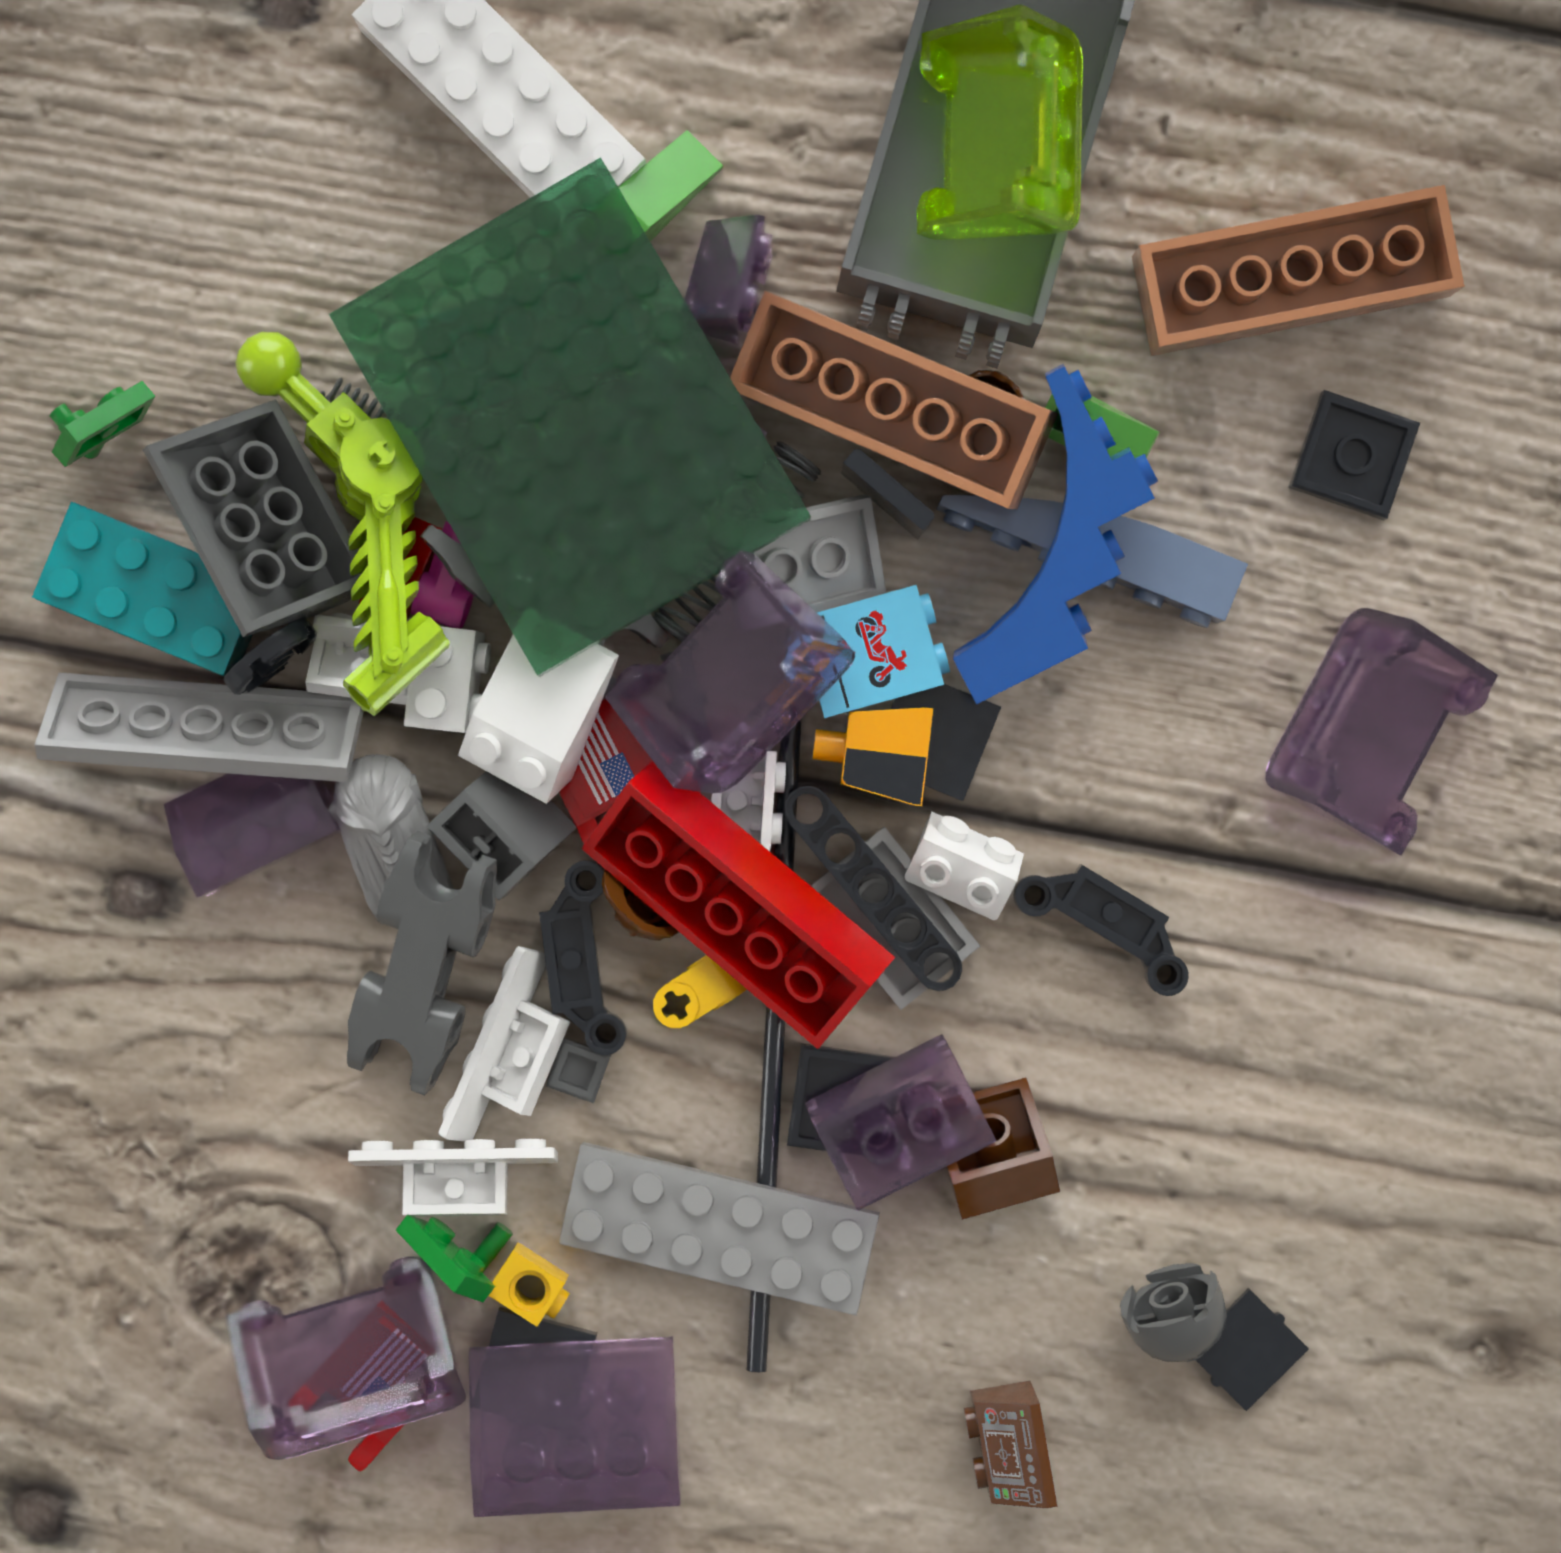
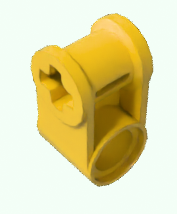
[653,955,747,1028]

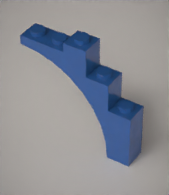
[953,364,1158,704]

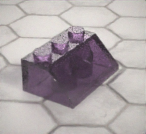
[164,773,341,898]
[805,1034,996,1211]

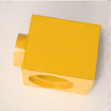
[489,1242,570,1327]

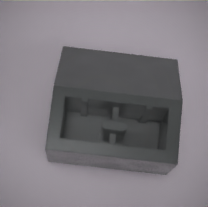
[427,771,577,900]

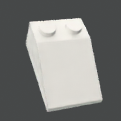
[458,607,619,804]

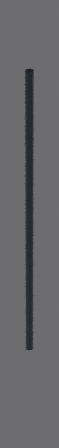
[746,508,805,1373]

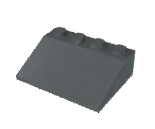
[143,399,363,637]

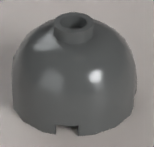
[1120,1263,1227,1362]

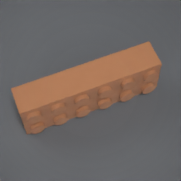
[1132,185,1465,356]
[726,291,1058,510]

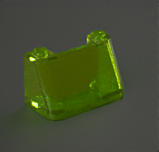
[916,4,1083,240]

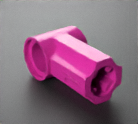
[411,521,485,629]

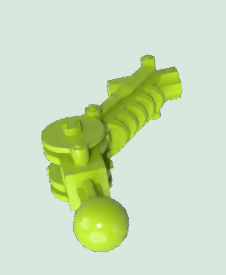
[235,332,450,716]

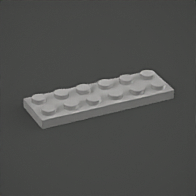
[35,673,364,782]
[559,1142,880,1316]

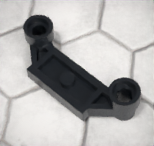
[539,860,627,1055]
[1013,864,1189,996]

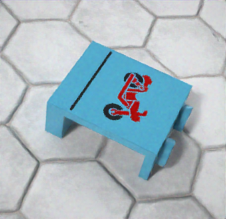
[796,585,950,718]

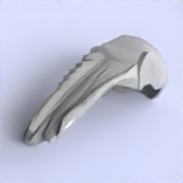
[329,754,453,925]

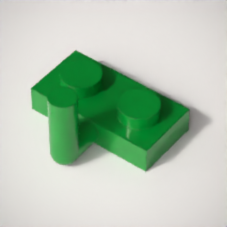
[49,381,155,467]
[396,1214,513,1303]

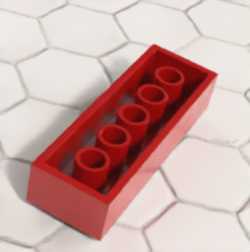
[581,757,895,1049]

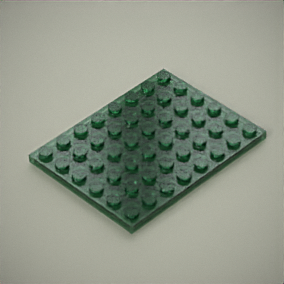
[329,157,811,677]

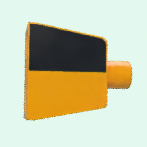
[812,708,933,806]

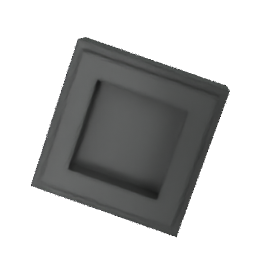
[546,1037,611,1103]

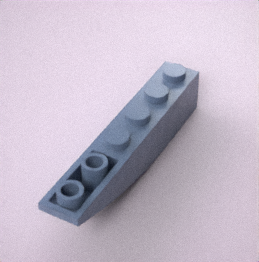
[936,495,1248,628]

